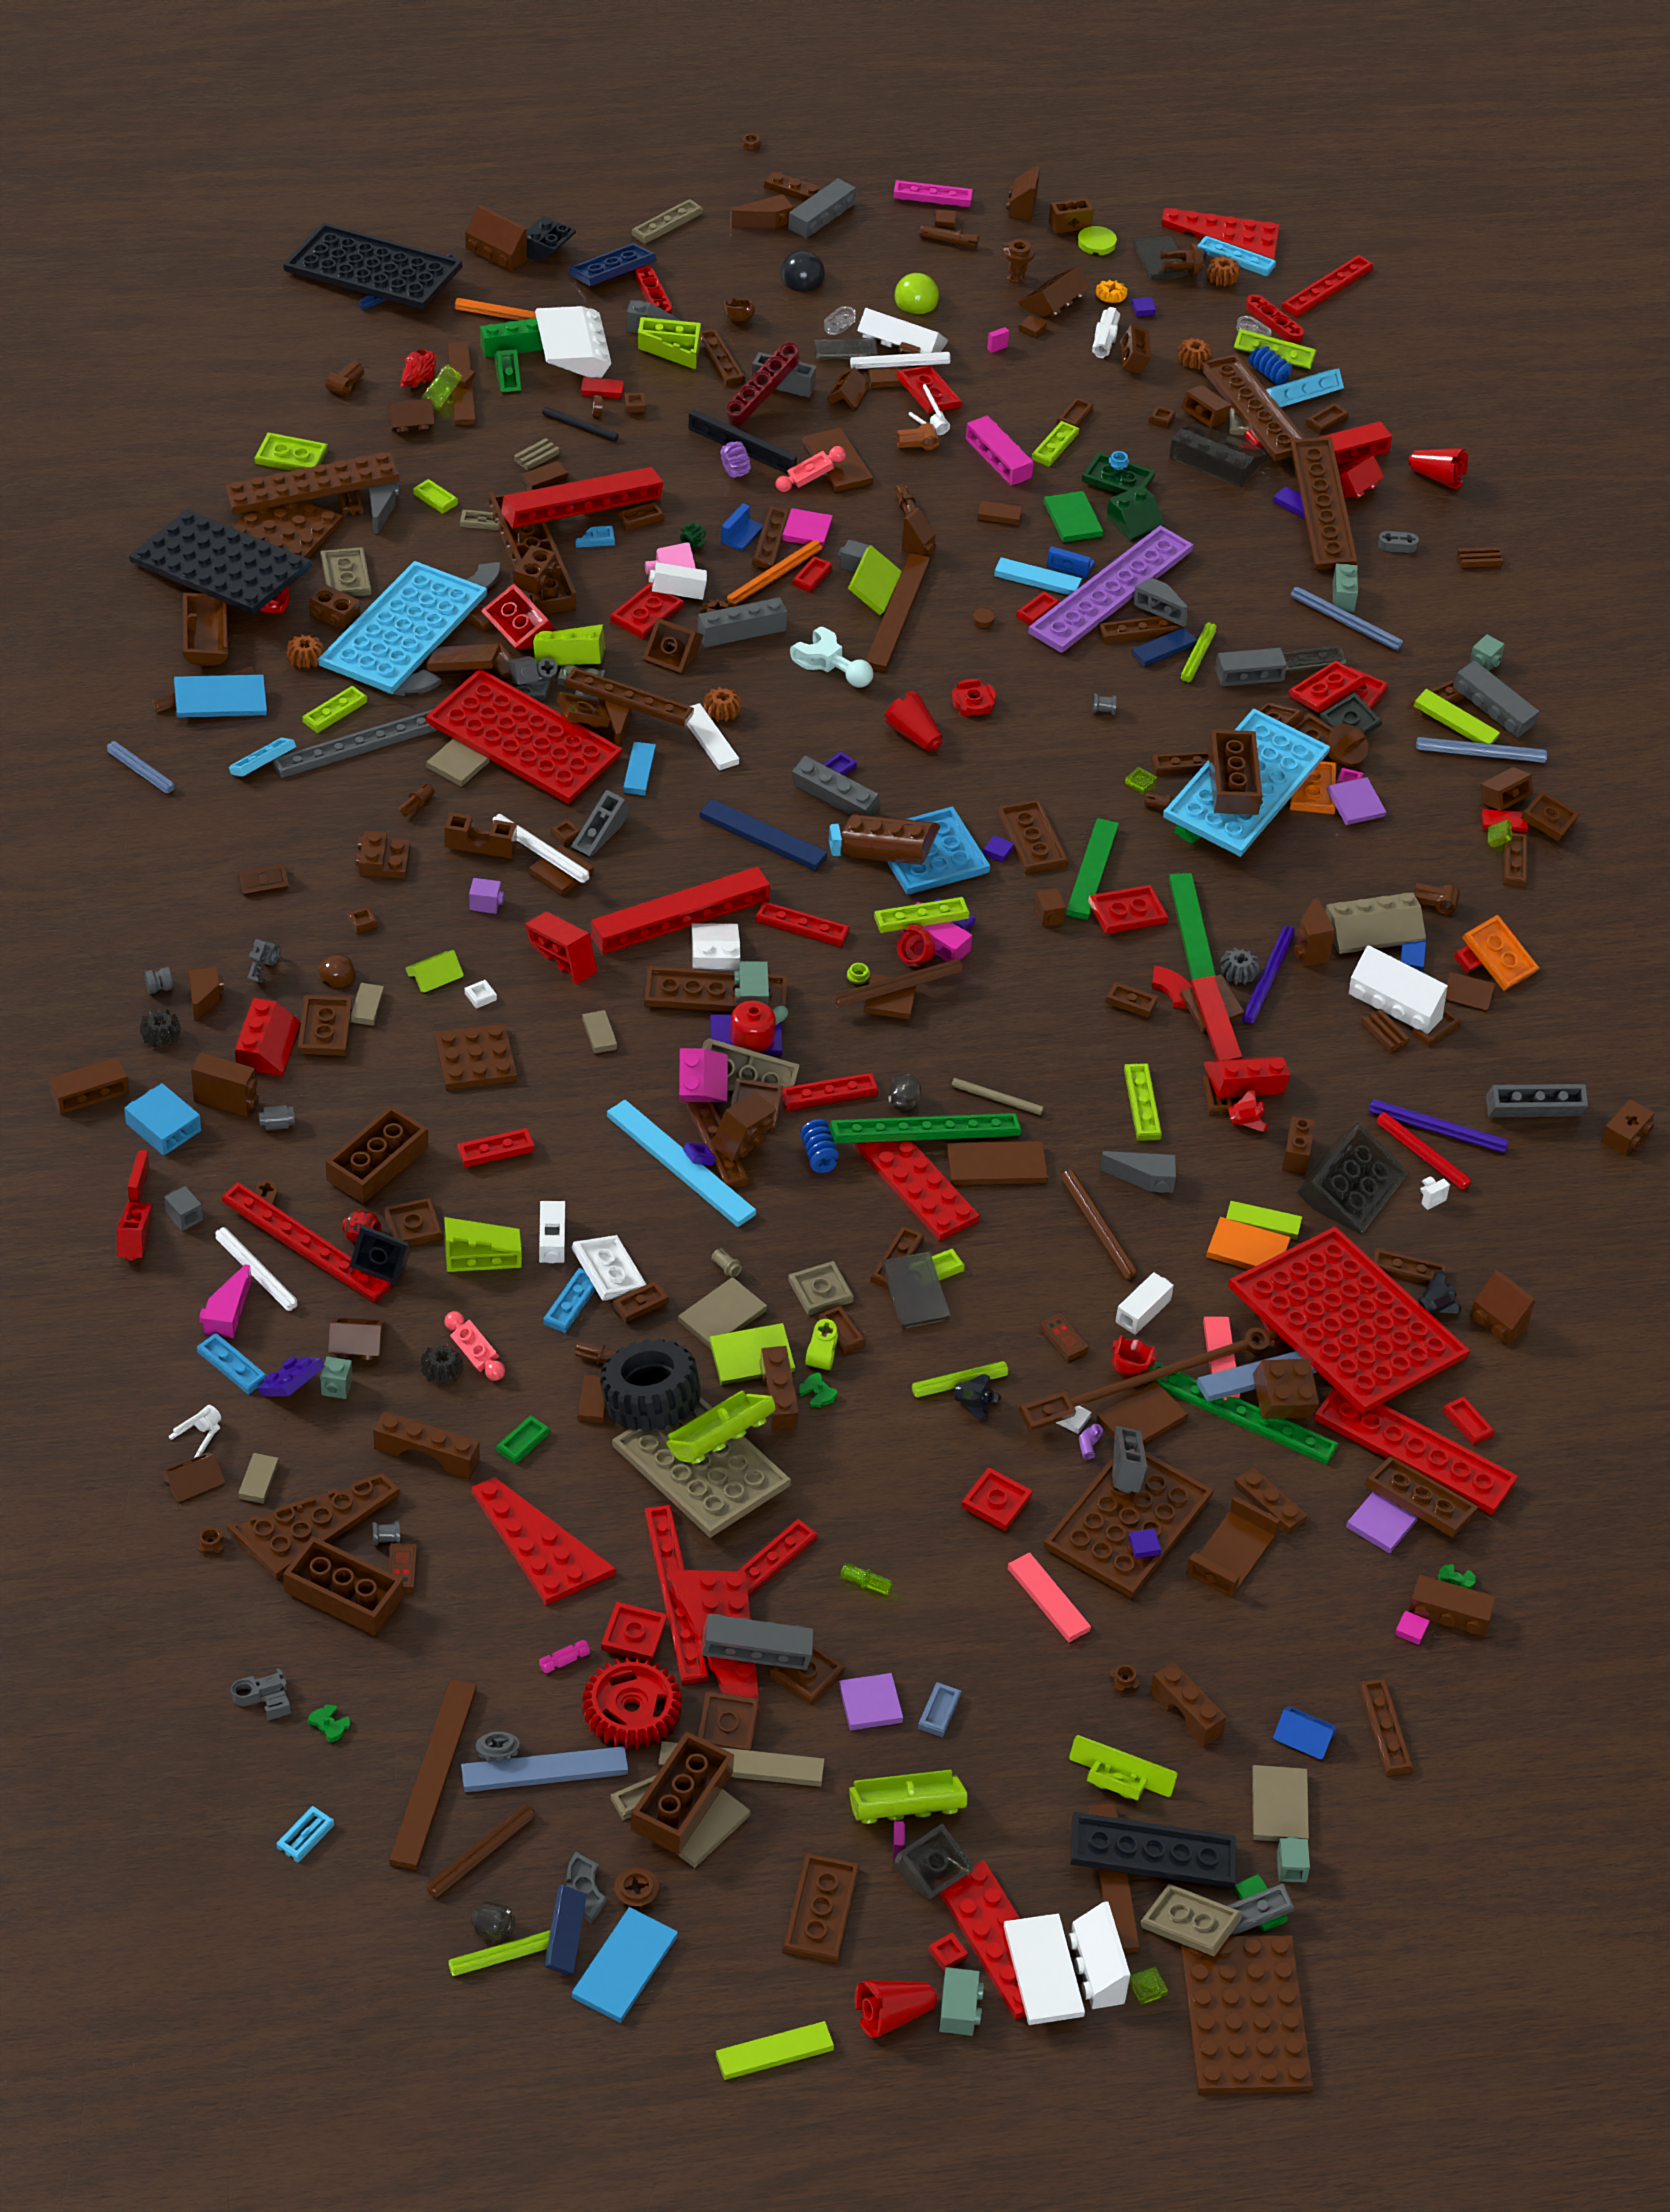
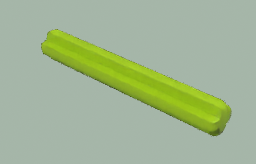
[1181,622,1217,683]
[912,1361,1008,1398]
[449,1930,551,1976]

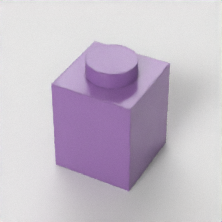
[469,878,505,914]

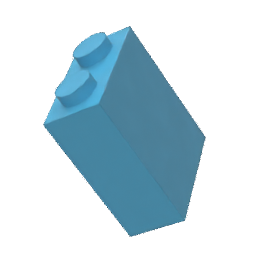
[124,1083,201,1156]

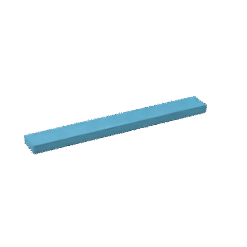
[607,1100,756,1227]

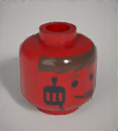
[342,1210,381,1242]

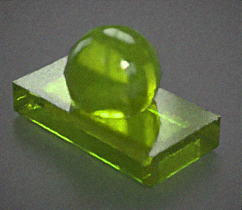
[422,364,463,410]

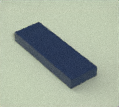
[1132,627,1197,667]
[544,1885,587,1976]

